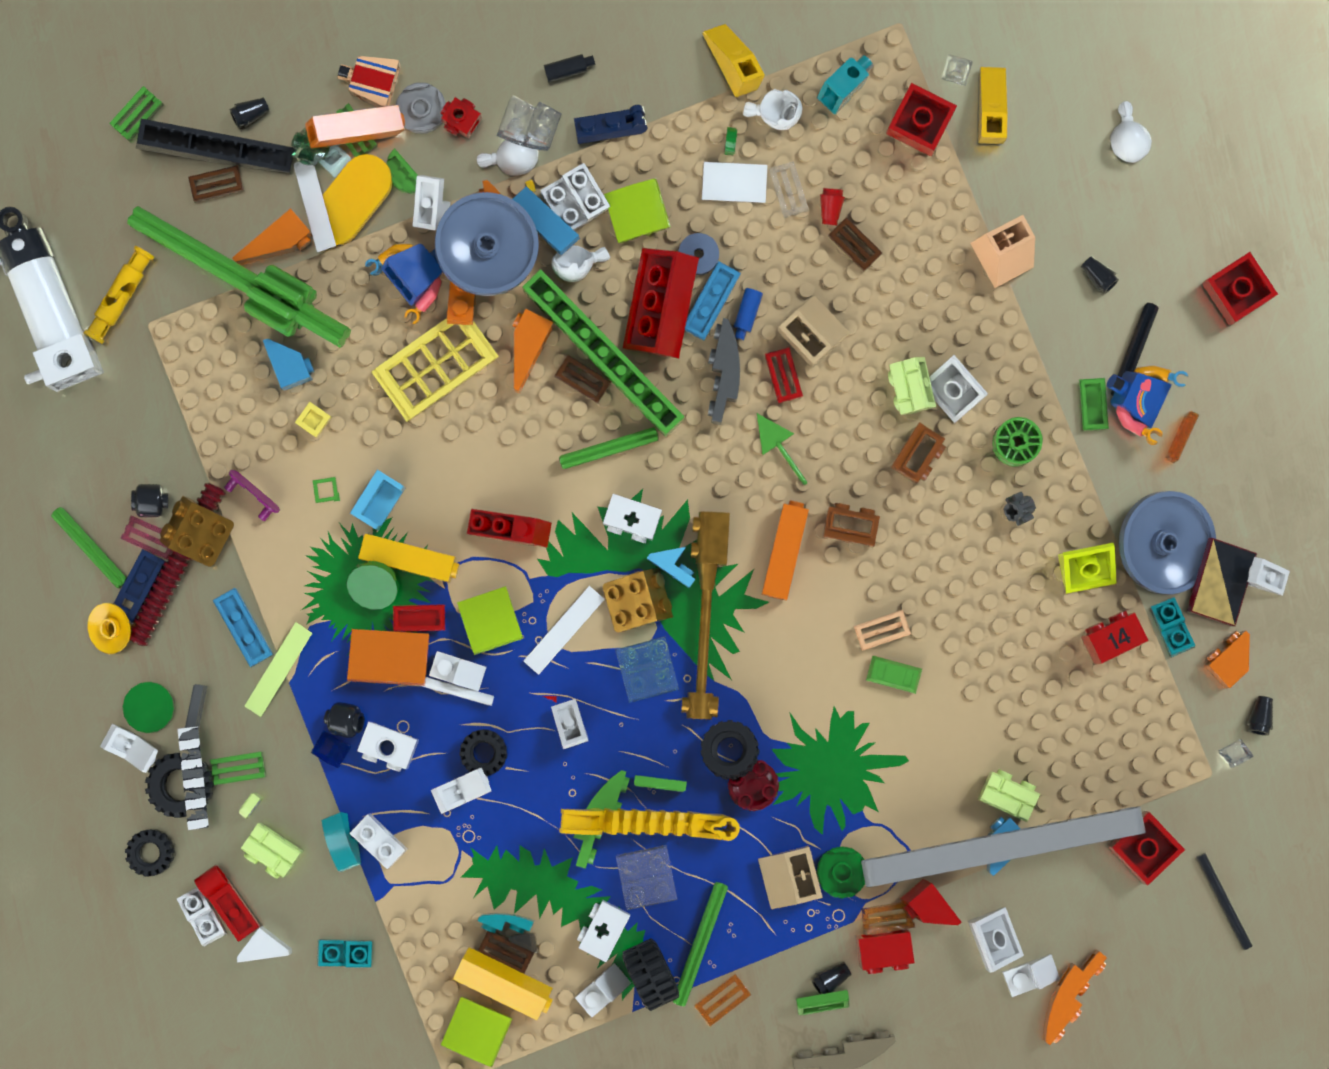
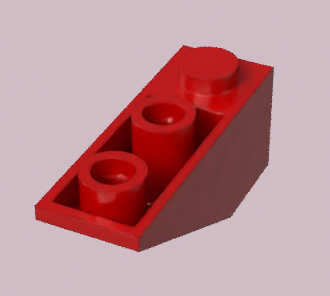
[467,509,552,548]

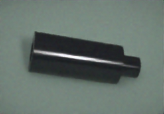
[544,54,596,83]

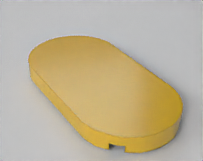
[322,154,392,246]

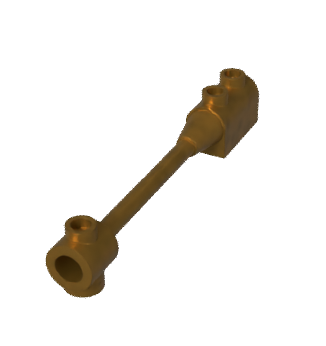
[681,512,730,720]

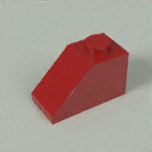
[900,879,962,926]

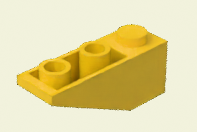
[702,24,765,97]
[978,67,1008,144]

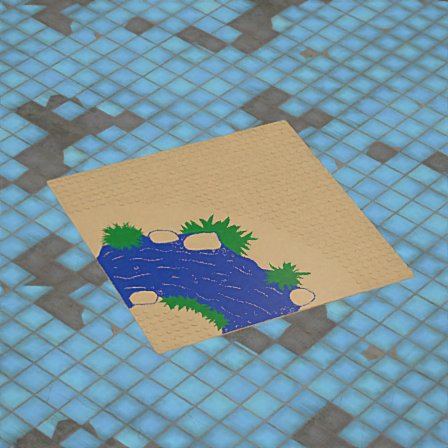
[148,23,1212,1069]

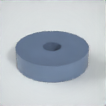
[678,233,719,275]

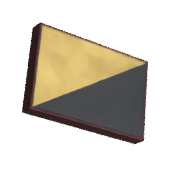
[1187,538,1257,627]

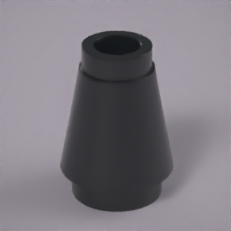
[229,97,269,128]
[1081,256,1119,294]
[1247,696,1273,736]
[811,962,852,994]

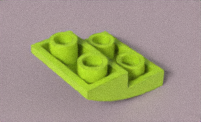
[604,178,671,243]
[457,586,523,655]
[441,997,512,1067]

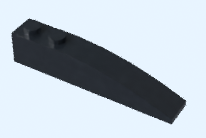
[136,118,294,173]

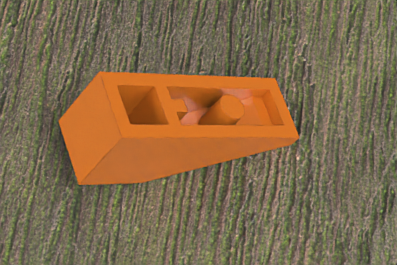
[232,208,313,265]
[513,309,554,394]

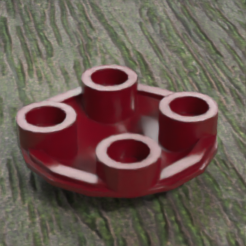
[728,760,779,811]

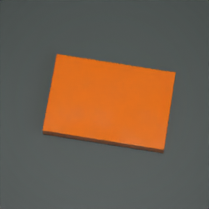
[347,629,430,686]

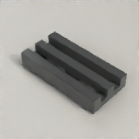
[185,684,208,730]

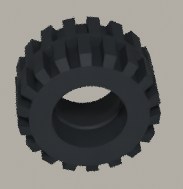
[145,753,214,818]
[622,938,679,1011]

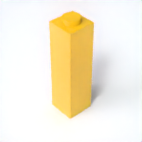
[358,534,460,583]
[453,947,553,1020]

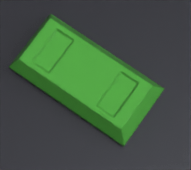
[1079,378,1109,430]
[866,655,922,694]

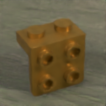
[159,496,234,567]
[603,568,673,632]

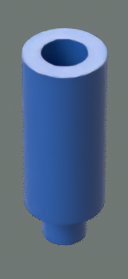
[733,288,763,341]

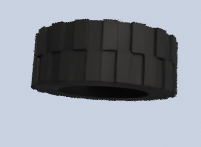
[700,720,759,780]

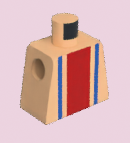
[337,56,401,108]

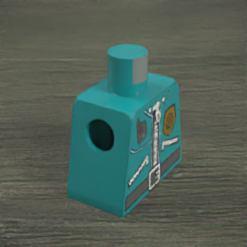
[817,55,873,115]

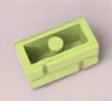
[888,357,936,415]
[978,769,1040,822]
[241,822,303,879]

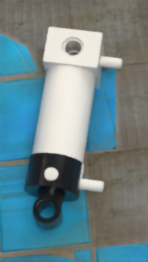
[0,207,104,392]

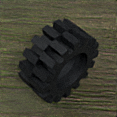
[460,729,507,776]
[125,829,175,877]

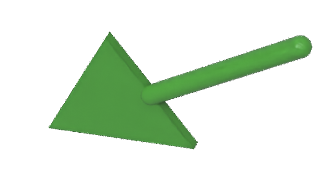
[757,413,807,485]

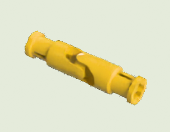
[83,245,154,344]

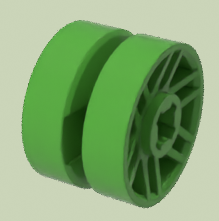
[992,417,1043,467]

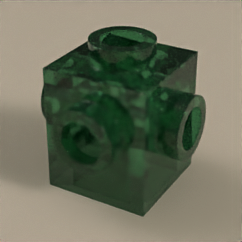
[291,127,330,166]

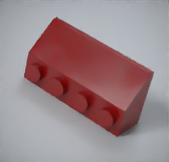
[622,248,699,359]

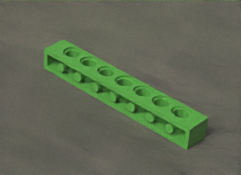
[522,269,685,437]

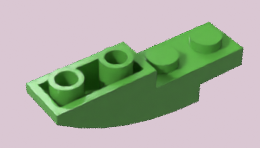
[573,770,630,869]

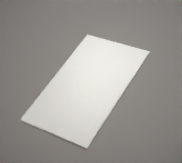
[702,162,767,203]

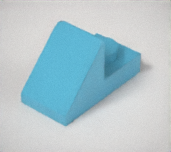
[647,547,695,588]

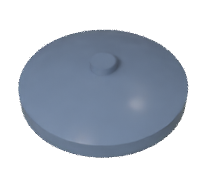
[435,192,539,296]
[1119,491,1216,594]

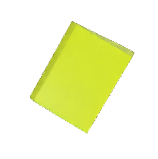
[1058,543,1117,594]

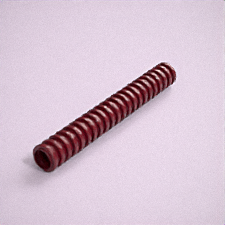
[129,483,226,646]

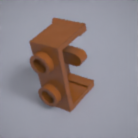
[890,422,946,484]
[823,503,880,548]

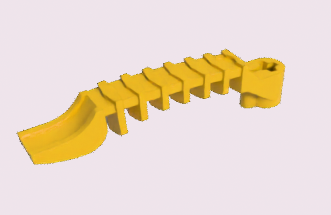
[559,808,740,841]

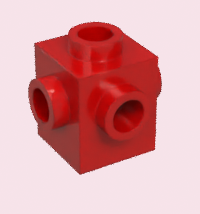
[441,97,482,140]

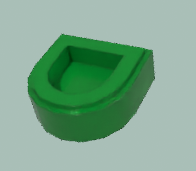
[725,127,737,155]

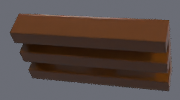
[188,165,244,203]
[828,217,882,272]
[554,355,611,404]
[478,931,535,974]

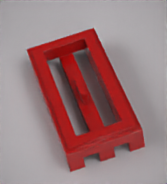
[765,347,803,404]

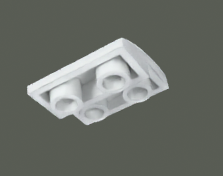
[540,163,610,231]

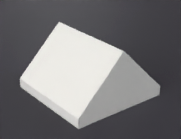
[929,355,988,423]
[968,907,1024,973]

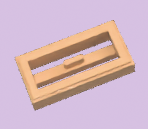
[854,610,911,651]

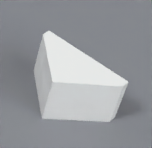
[237,926,292,963]

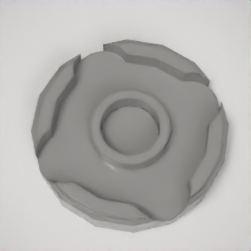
[396,83,446,134]

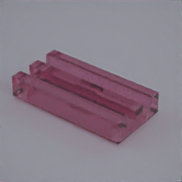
[120,515,172,560]

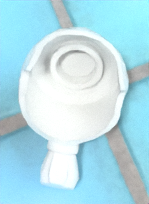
[743,89,802,130]
[1110,101,1152,163]
[477,135,538,176]
[551,245,610,282]

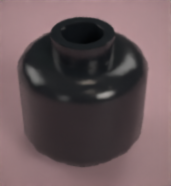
[131,484,169,517]
[324,702,365,738]

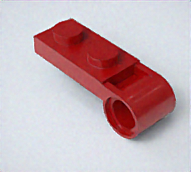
[194,864,261,942]

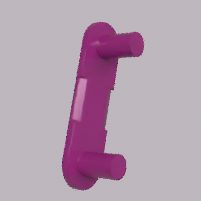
[224,470,280,521]

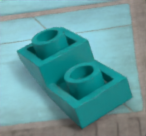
[1151,597,1195,657]
[321,812,361,872]
[478,913,535,933]
[317,939,372,967]

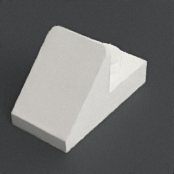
[413,175,450,230]
[1247,557,1290,596]
[429,651,487,692]
[551,699,588,749]
[1003,954,1060,997]
[575,963,631,1017]

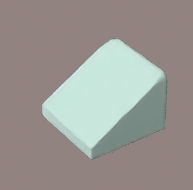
[317,145,351,178]

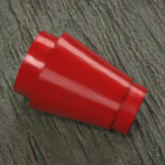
[820,188,845,226]

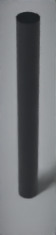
[1196,853,1253,950]

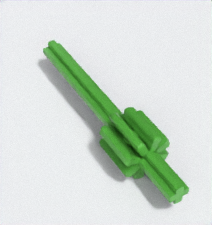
[127,206,351,348]

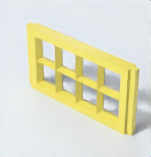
[372,318,499,422]

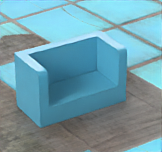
[350,470,406,531]

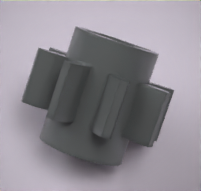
[1003,492,1036,526]

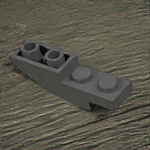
[707,318,740,425]

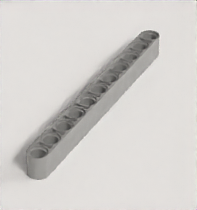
[861,806,1146,887]

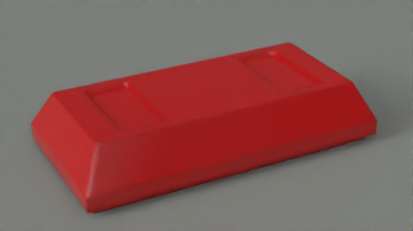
[393,605,445,632]

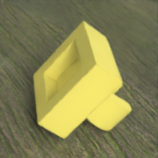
[295,402,332,438]

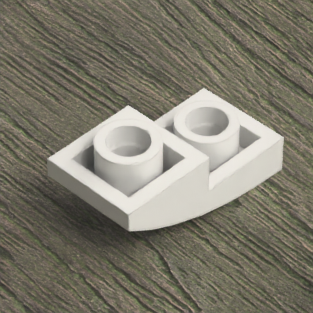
[177,887,227,947]

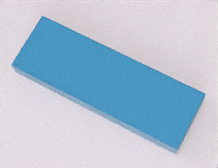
[512,186,580,255]
[685,261,741,341]
[213,588,274,667]

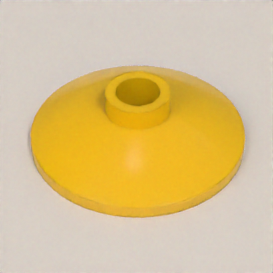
[87,603,131,654]

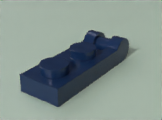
[574,105,648,144]
[113,549,167,625]

